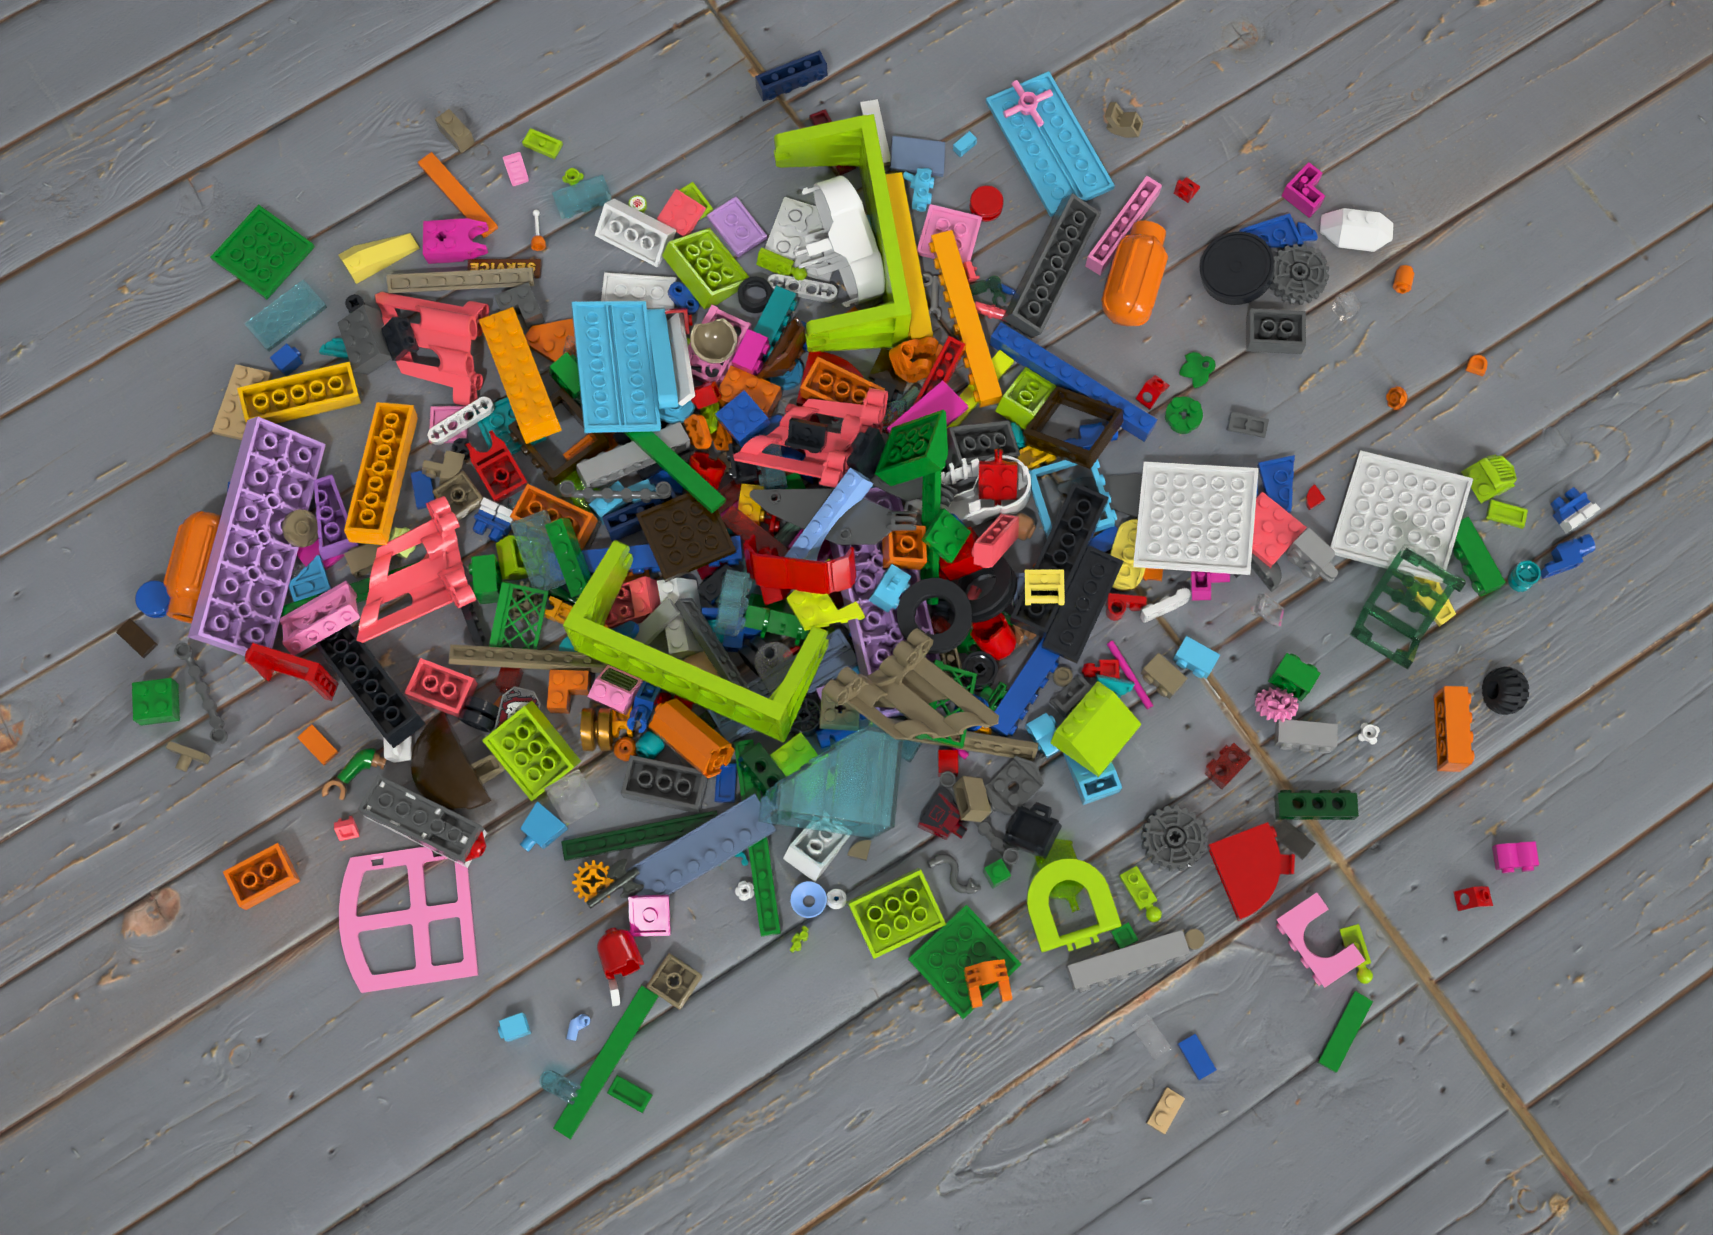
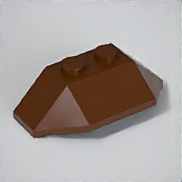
[757,316,806,379]

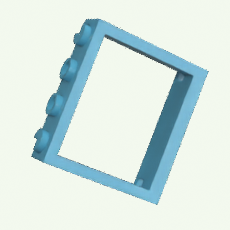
[1029,459,1117,539]

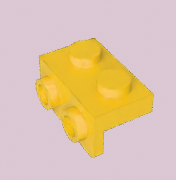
[1016,446,1057,471]
[736,484,765,527]

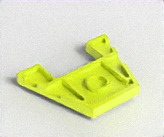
[786,559,865,631]

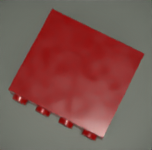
[245,643,339,701]

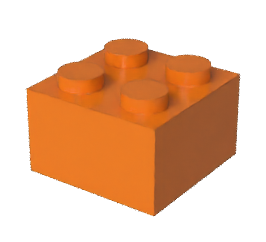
[882,525,927,570]

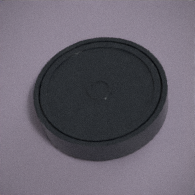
[1200,232,1275,305]

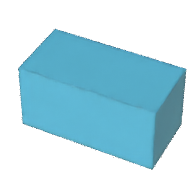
[953,131,977,157]

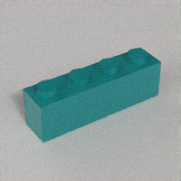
[753,285,798,362]

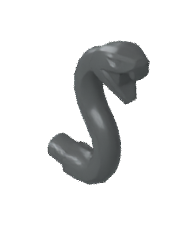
[927,854,981,894]

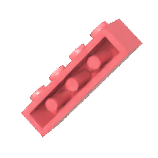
[972,514,1019,568]

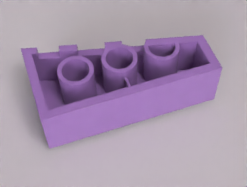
[314,474,359,561]

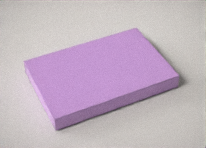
[707,196,767,257]

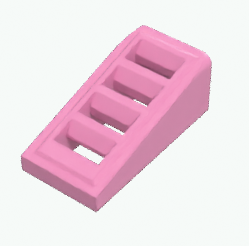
[503,152,529,186]

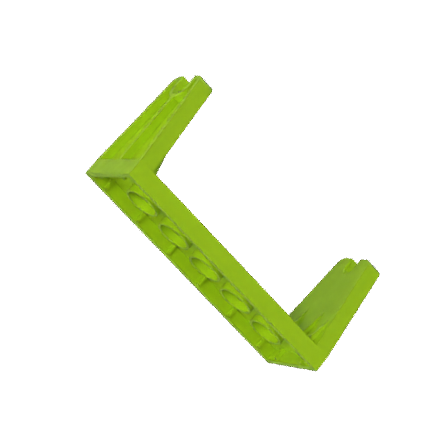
[774,114,912,352]
[563,540,829,743]

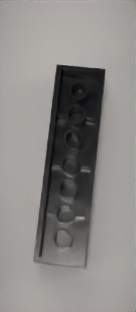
[1010,483,1109,639]
[315,624,426,748]

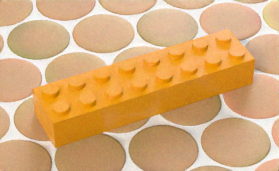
[479,307,562,444]
[344,402,418,545]

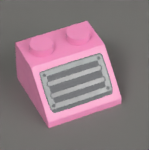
[587,665,643,716]

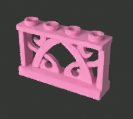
[688,305,752,388]
[280,581,360,656]

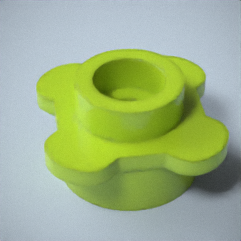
[562,168,584,188]

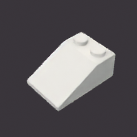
[783,810,853,882]

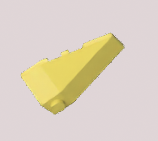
[338,233,420,284]

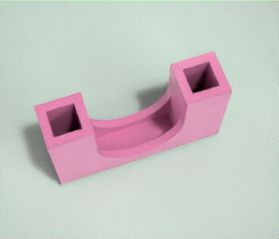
[1276,893,1365,988]

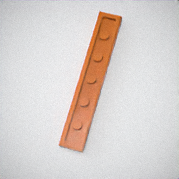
[418,152,498,238]

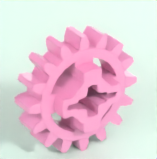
[1255,687,1299,722]

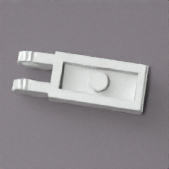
[1140,588,1191,623]

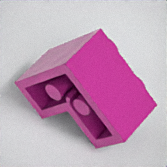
[1282,162,1325,218]
[732,329,771,376]
[1191,571,1230,601]

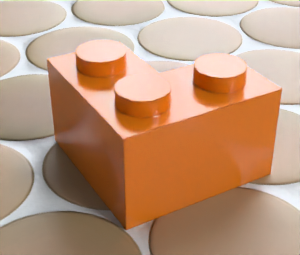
[547,670,591,714]

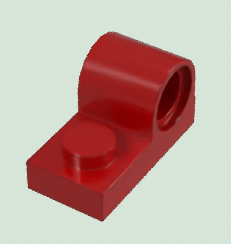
[1106,593,1147,621]

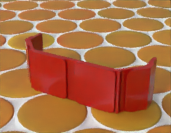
[743,535,857,594]

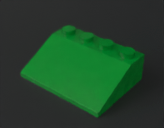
[875,410,948,486]

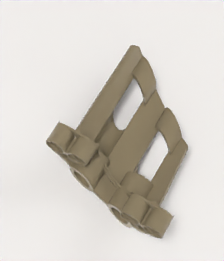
[823,628,999,740]

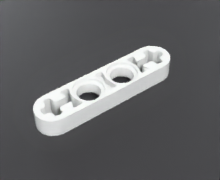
[768,274,837,303]
[427,397,494,445]

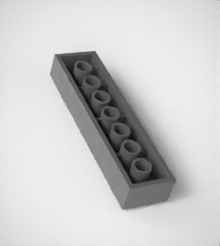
[1002,193,1101,338]

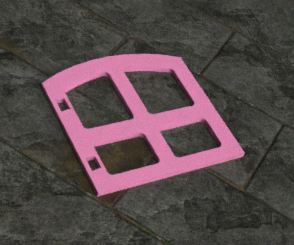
[339,847,478,993]

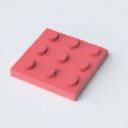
[1252,492,1307,568]

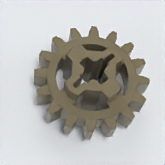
[509,581,543,623]

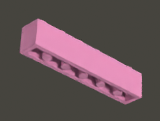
[1085,176,1162,276]

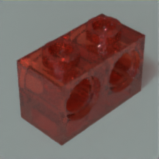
[1205,743,1251,790]

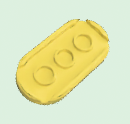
[1109,519,1146,591]

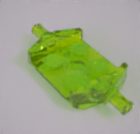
[1034,839,1084,913]

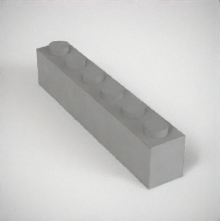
[577,422,690,489]
[1066,930,1190,993]

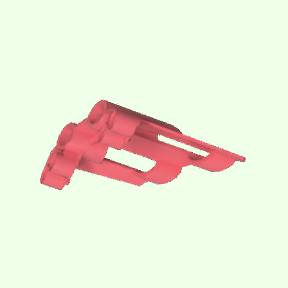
[375,292,489,406]
[733,387,888,488]
[356,496,476,643]

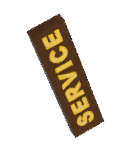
[467,259,542,278]

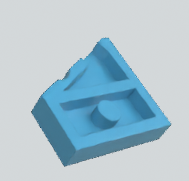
[289,555,332,602]

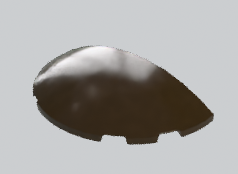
[411,712,492,811]

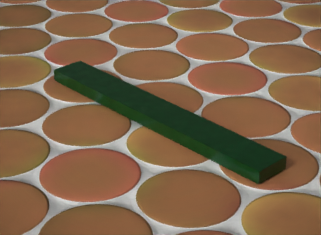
[561,810,718,861]

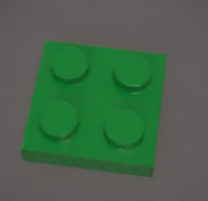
[921,508,971,563]

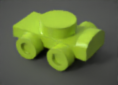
[789,926,809,953]

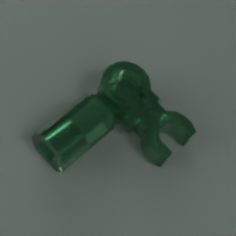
[969,275,1006,306]

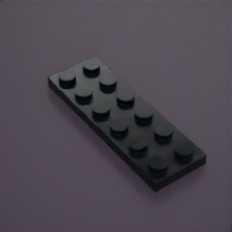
[1042,546,1124,664]

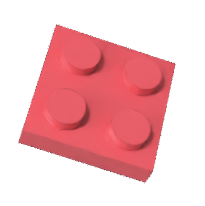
[657,189,706,237]

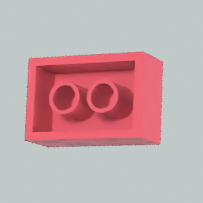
[404,658,478,717]

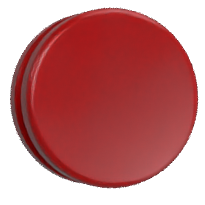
[969,185,1004,222]

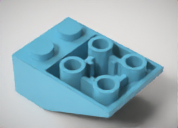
[1063,753,1122,805]

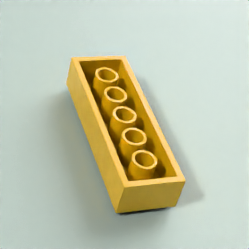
[237,362,361,424]

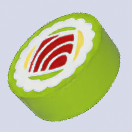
[628,195,647,213]

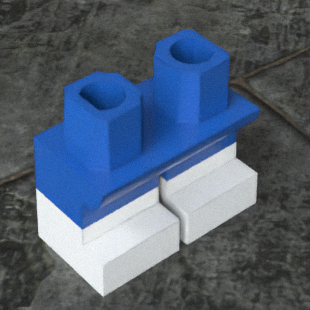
[1550,487,1600,534]
[473,497,515,542]

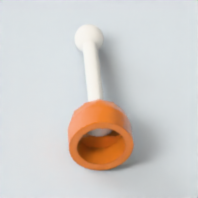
[531,210,546,251]

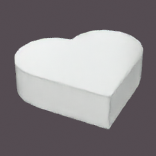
[608,979,620,1007]

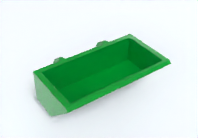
[743,593,822,646]

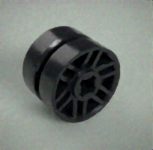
[738,635,779,677]
[961,651,998,692]
[458,696,499,733]
[790,698,821,738]

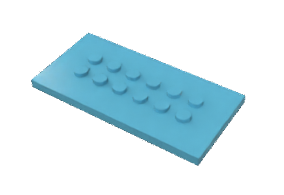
[986,71,1115,217]
[571,301,661,433]

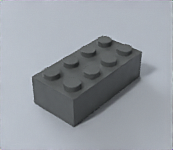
[945,421,1020,471]
[621,755,708,814]

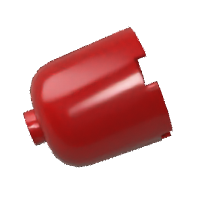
[685,452,726,493]
[970,613,1016,660]
[597,927,644,979]

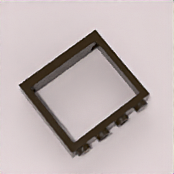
[1023,386,1124,469]
[508,387,610,486]

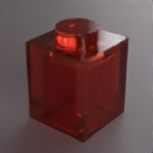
[495,667,524,694]

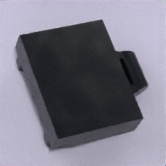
[846,427,886,480]
[1003,802,1062,859]

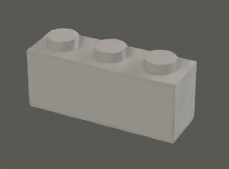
[1274,719,1338,753]

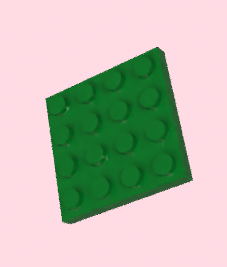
[210,204,315,300]
[908,905,1022,1020]

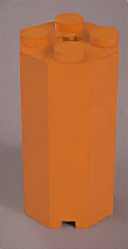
[649,698,735,778]

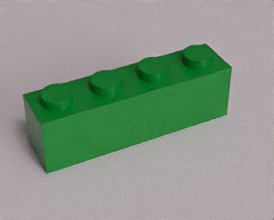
[1453,517,1506,597]
[545,518,591,597]

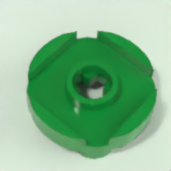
[1165,397,1203,434]

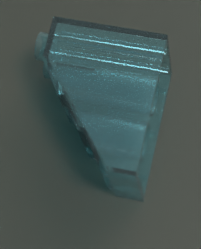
[758,720,903,839]

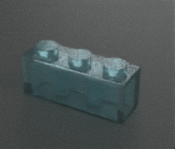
[552,175,612,219]
[756,433,788,490]

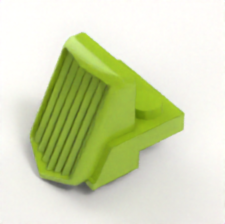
[1461,454,1517,504]

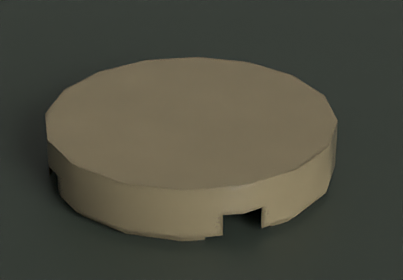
[282,509,318,548]

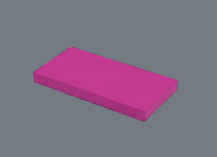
[887,380,969,433]

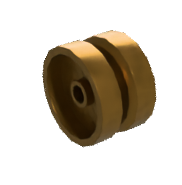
[580,708,613,751]

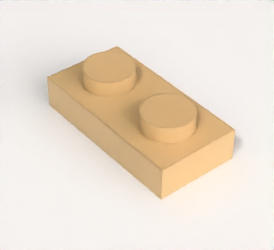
[1146,1087,1185,1134]

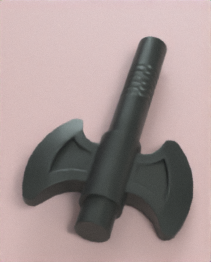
[586,859,644,909]

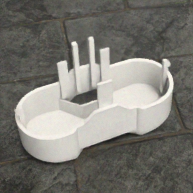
[794,176,885,308]
[904,455,1031,528]

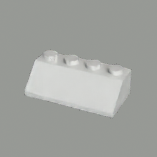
[595,199,677,267]
[657,578,704,659]

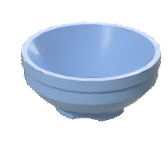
[790,881,827,918]

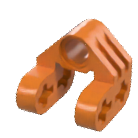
[889,337,939,383]
[684,414,732,451]
[964,959,1012,1008]

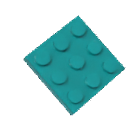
[472,397,547,455]

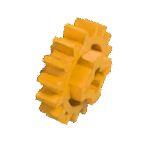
[572,860,615,903]

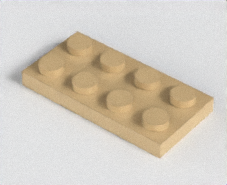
[212,364,273,440]

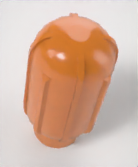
[1101,220,1168,326]
[163,511,221,624]

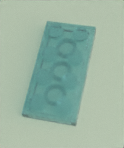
[245,280,327,352]
[510,510,566,595]

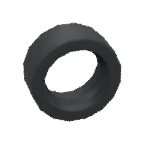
[738,276,772,313]

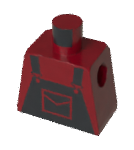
[918,793,968,840]

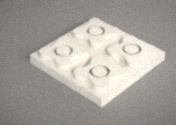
[765,197,834,283]

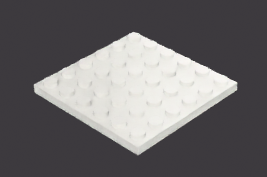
[1330,450,1473,583]
[1133,462,1259,575]

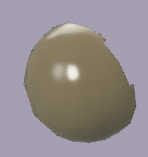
[690,318,737,364]

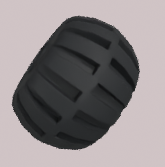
[1482,667,1530,715]

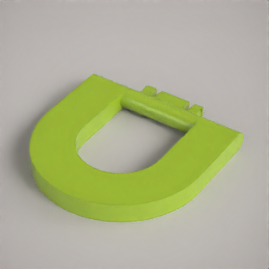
[1026,859,1122,953]

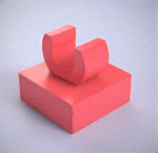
[963,261,980,284]
[334,816,359,841]

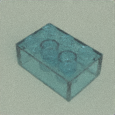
[714,569,752,637]

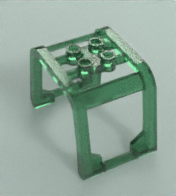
[1349,544,1466,670]

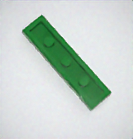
[1317,991,1373,1073]

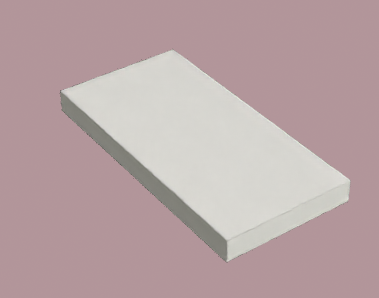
[601,272,677,309]

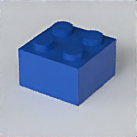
[715,390,770,448]

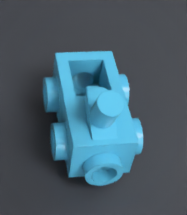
[903,168,934,212]

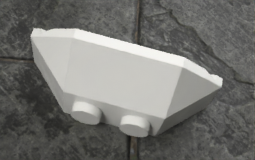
[1320,208,1393,252]

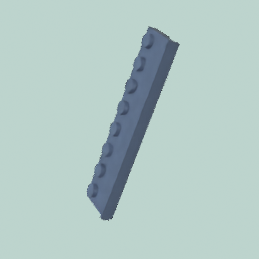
[707,629,858,743]
[626,794,777,896]

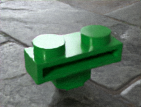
[979,681,1008,712]

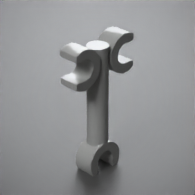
[922,273,944,320]

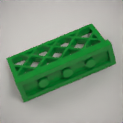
[489,581,549,650]
[915,660,977,749]

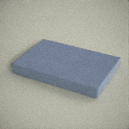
[890,136,945,177]

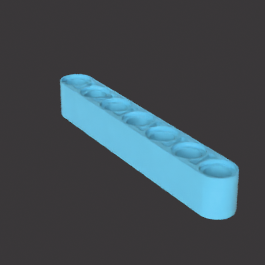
[647,308,678,409]

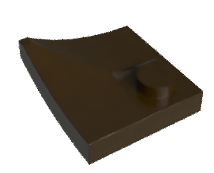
[868,348,916,395]

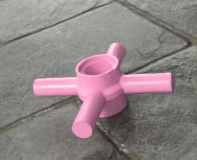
[1003,80,1053,127]

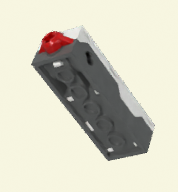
[358,775,487,868]

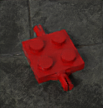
[979,449,1018,507]

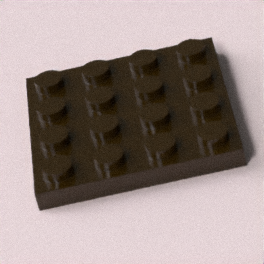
[636,492,737,582]

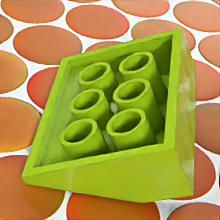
[662,228,749,310]
[1050,681,1141,777]
[482,701,581,801]
[846,868,946,959]

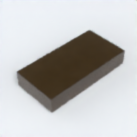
[116,619,158,658]

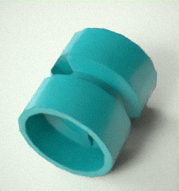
[1508,561,1541,592]

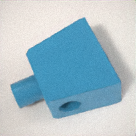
[519,801,568,852]

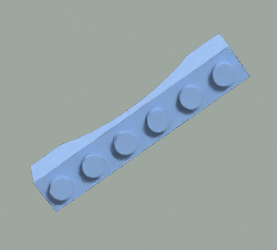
[785,468,873,561]

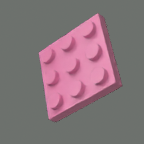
[917,204,982,264]

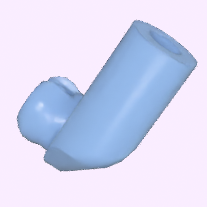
[566,1014,590,1041]

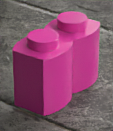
[1492,841,1539,873]

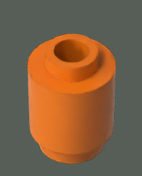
[1393,265,1414,294]

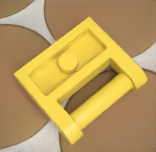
[1025,570,1065,605]

